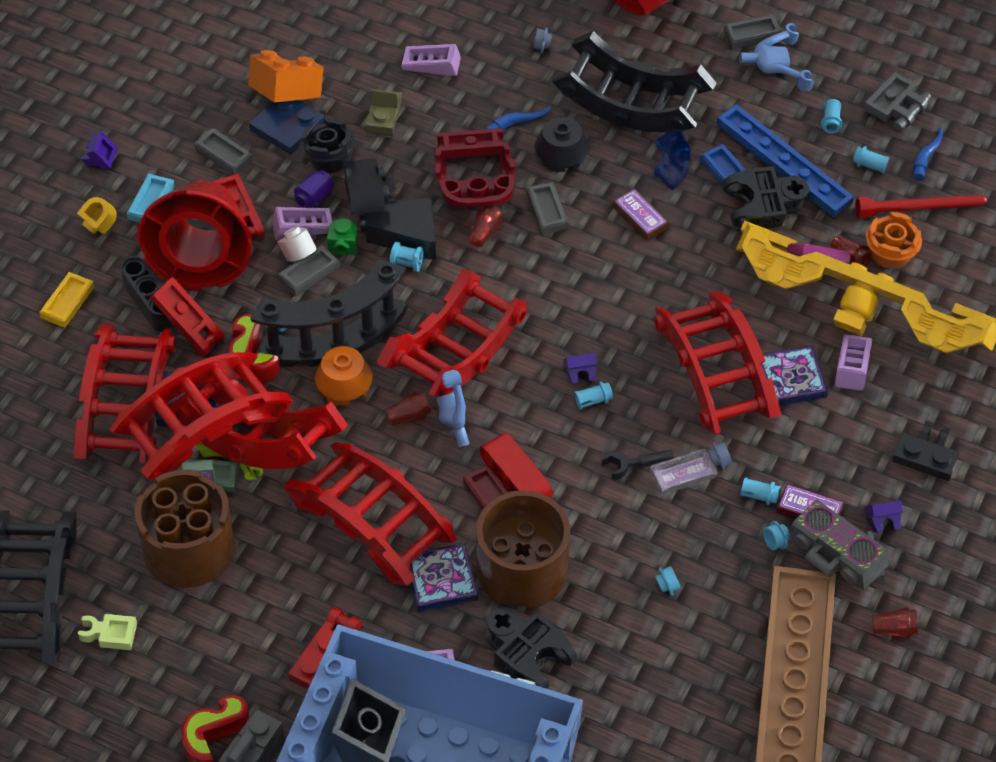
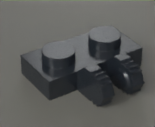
[892,420,960,481]

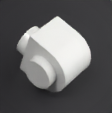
[278,226,317,262]

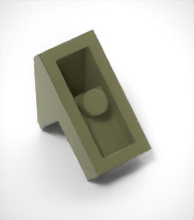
[366,89,402,135]

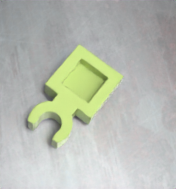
[78,614,137,650]

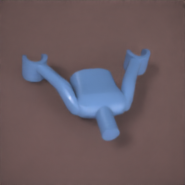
[739,23,814,91]
[436,370,470,447]

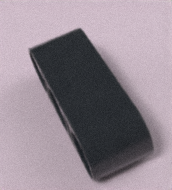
[121,256,175,332]

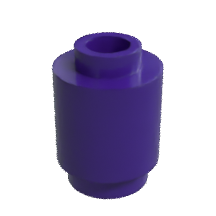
[294,170,335,208]

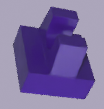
[81,131,118,171]
[563,353,597,385]
[864,501,903,532]

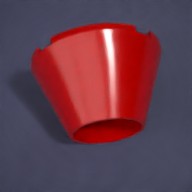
[137,180,252,291]

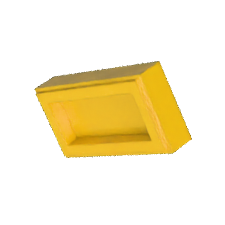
[39,272,94,328]

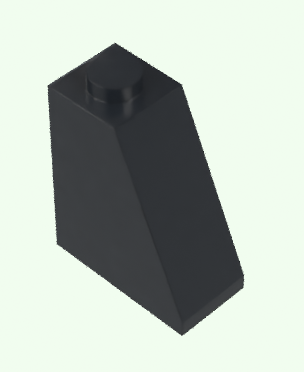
[359,198,436,260]

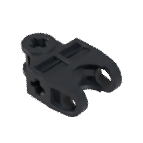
[722,166,809,228]
[486,607,577,689]

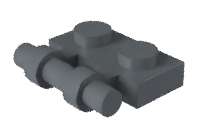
[863,72,931,131]

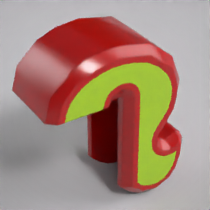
[228,314,280,383]
[181,695,249,762]

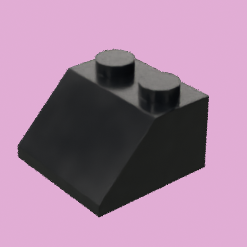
[329,678,407,762]

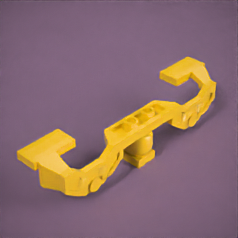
[736,221,996,353]

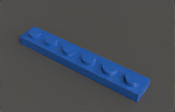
[717,104,854,218]

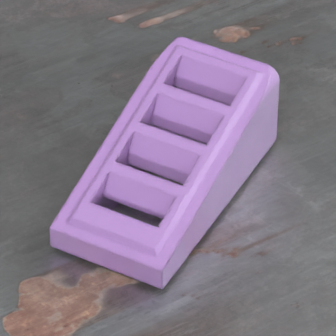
[401,44,461,76]
[272,207,333,240]
[835,334,872,391]

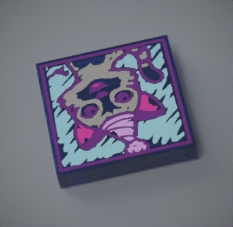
[761,345,828,406]
[409,543,478,612]

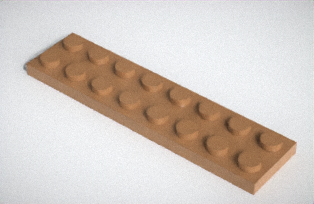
[755,566,836,762]

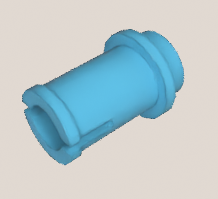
[821,99,842,134]
[853,146,890,173]
[574,381,613,410]
[741,477,780,505]

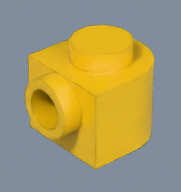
[77,197,117,235]

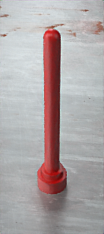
[855,195,987,219]

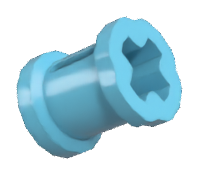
[390,242,424,272]

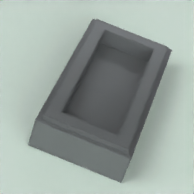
[724,15,782,49]
[194,128,253,175]
[527,182,569,234]
[278,245,340,297]

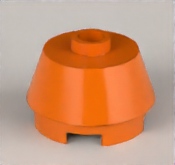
[866,212,922,269]
[314,346,373,405]

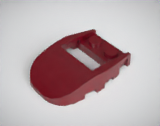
[434,128,515,207]

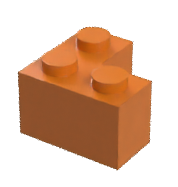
[248,50,324,102]

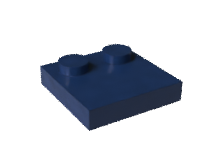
[249,100,325,155]

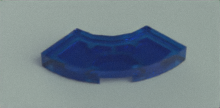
[654,131,691,190]

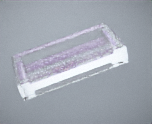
[650,448,717,495]

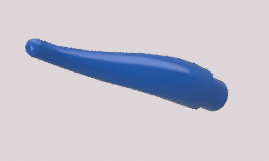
[485,106,552,130]
[913,128,943,181]

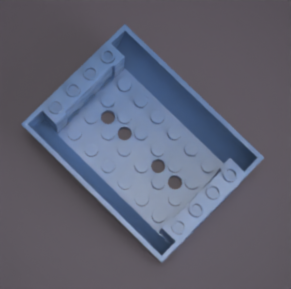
[276,624,583,762]

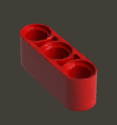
[479,432,553,498]

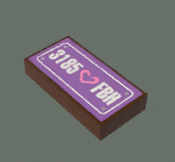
[612,188,669,241]

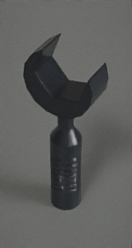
[602,449,674,480]

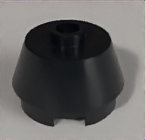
[535,117,589,172]
[301,119,355,173]

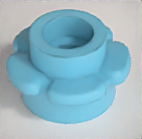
[763,521,790,550]
[655,566,681,595]

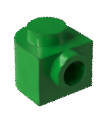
[327,218,358,255]

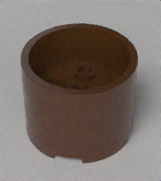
[134,470,235,588]
[476,491,570,609]

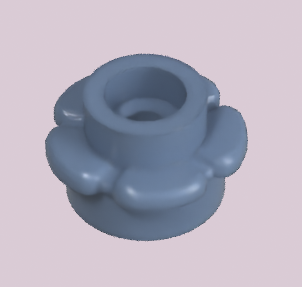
[533,27,552,53]
[708,441,733,470]

